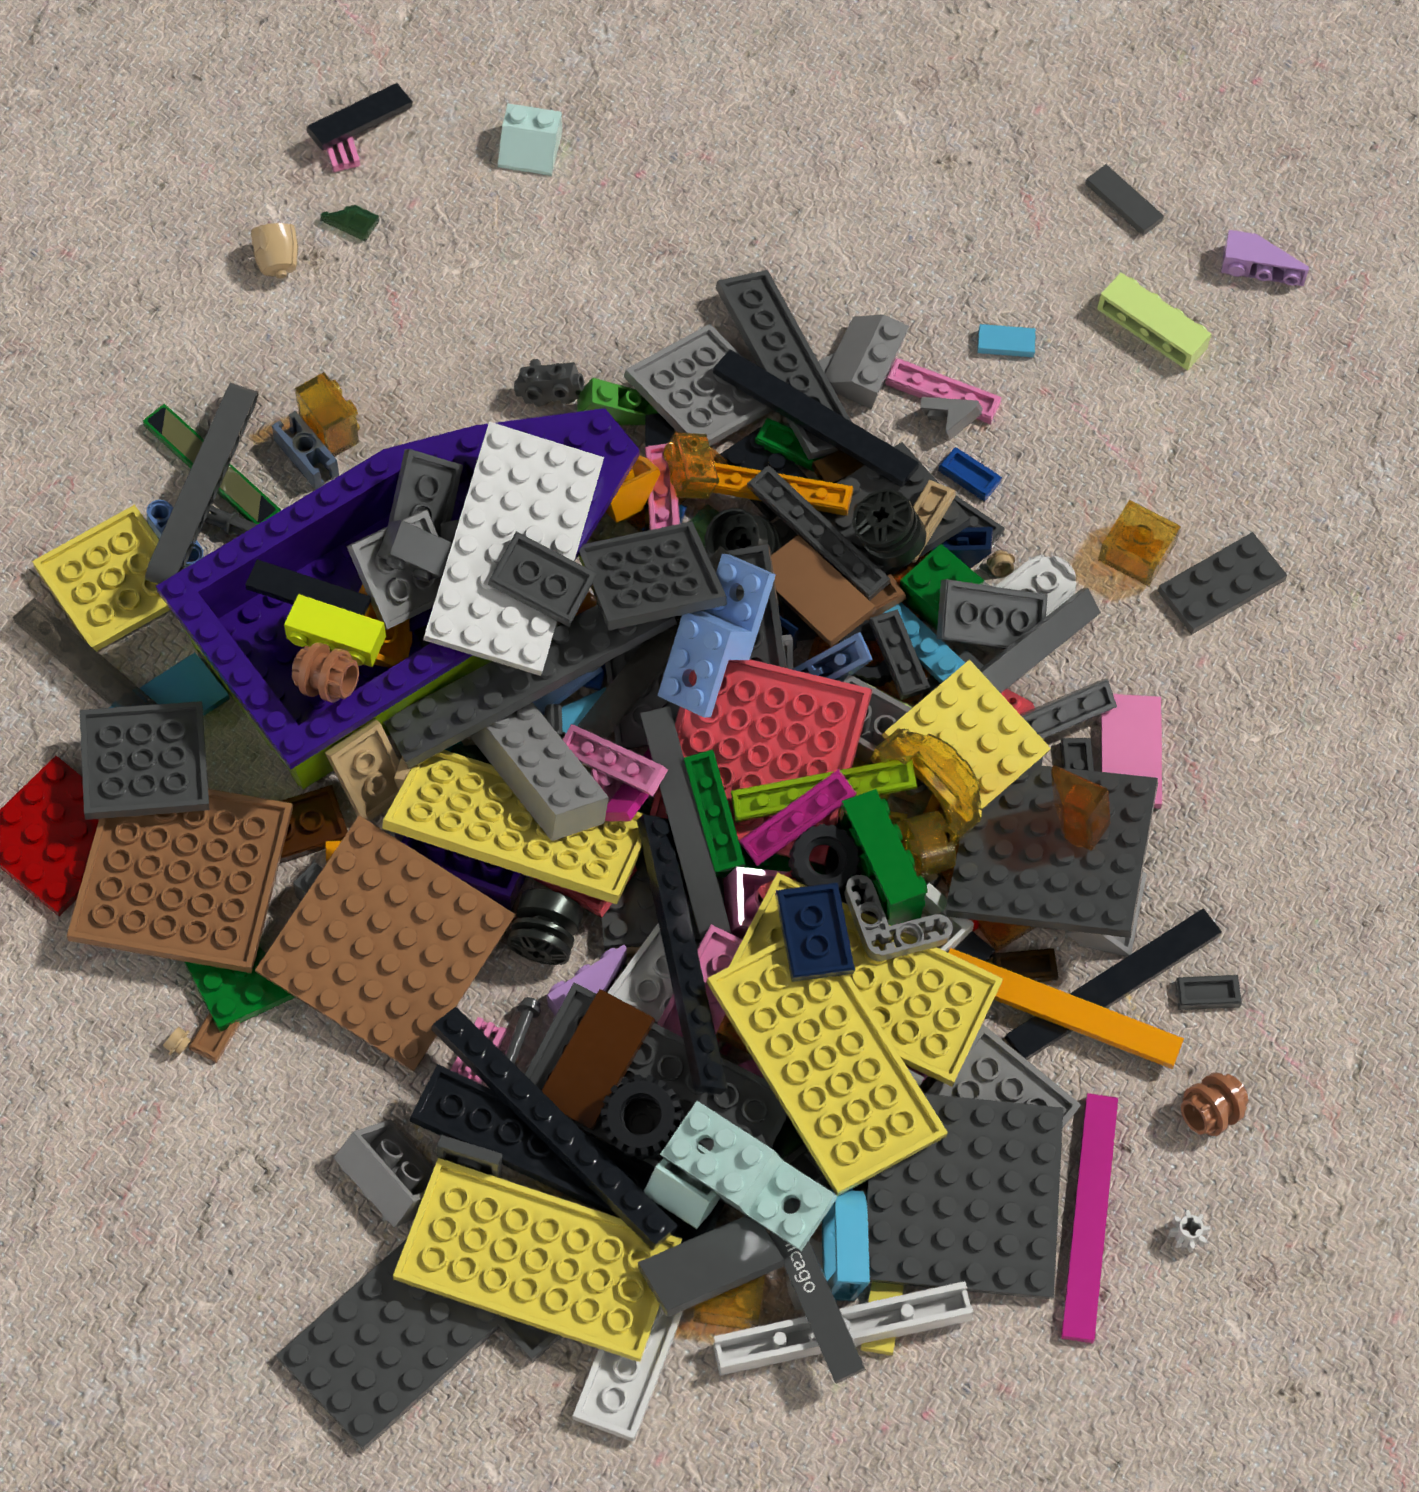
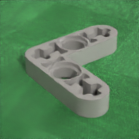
[844,875,953,961]

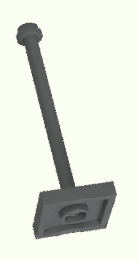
[437,997,541,1179]

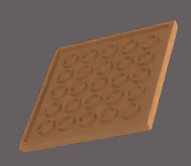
[67,789,293,973]
[255,815,516,1073]

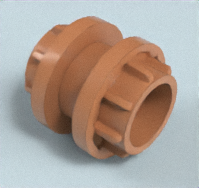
[292,642,359,703]
[1181,1072,1248,1136]

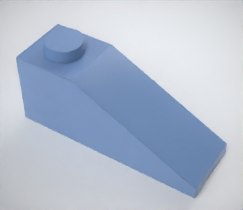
[792,632,873,682]

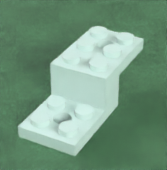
[661,1101,837,1251]

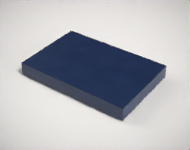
[775,883,855,982]

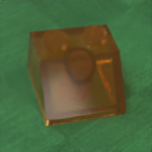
[1051,765,1110,851]

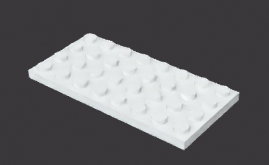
[423,422,604,676]

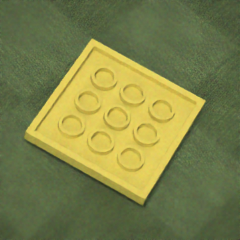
[32,505,171,653]
[882,659,1051,826]

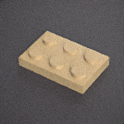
[325,718,400,821]

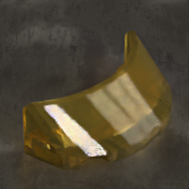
[870,729,983,848]

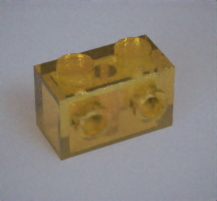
[663,432,719,499]

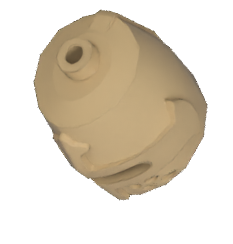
[251,223,298,279]

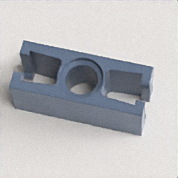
[272,411,339,490]

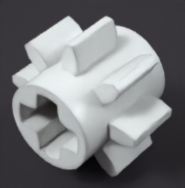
[1168,1210,1210,1253]

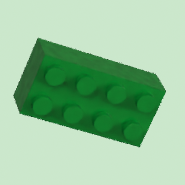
[839,789,928,926]

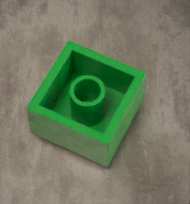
[900,544,984,630]

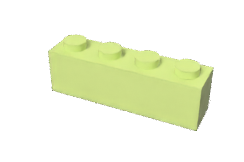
[1097,272,1212,371]

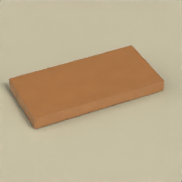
[771,535,876,647]

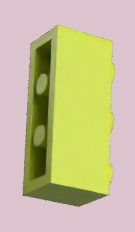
[284,594,386,667]

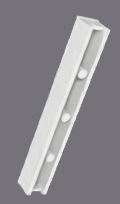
[713,1281,973,1376]

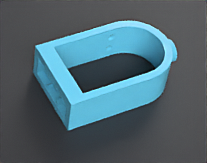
[822,1188,870,1301]

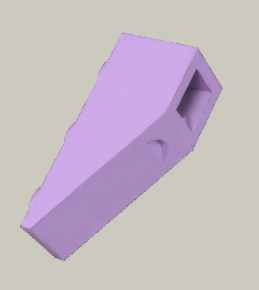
[1221,230,1309,286]
[547,945,627,1016]

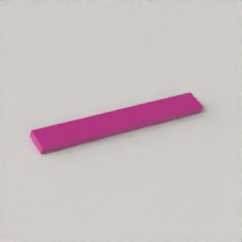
[1061,1093,1118,1343]

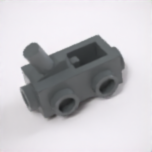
[514,359,584,407]

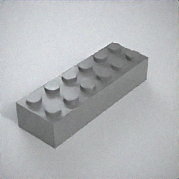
[470,702,609,841]

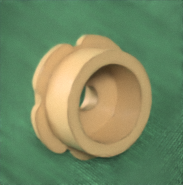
[987,550,1015,577]
[163,1027,192,1056]

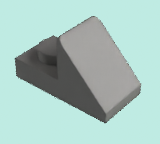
[920,397,983,439]

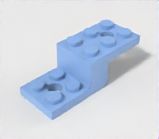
[657,554,776,717]

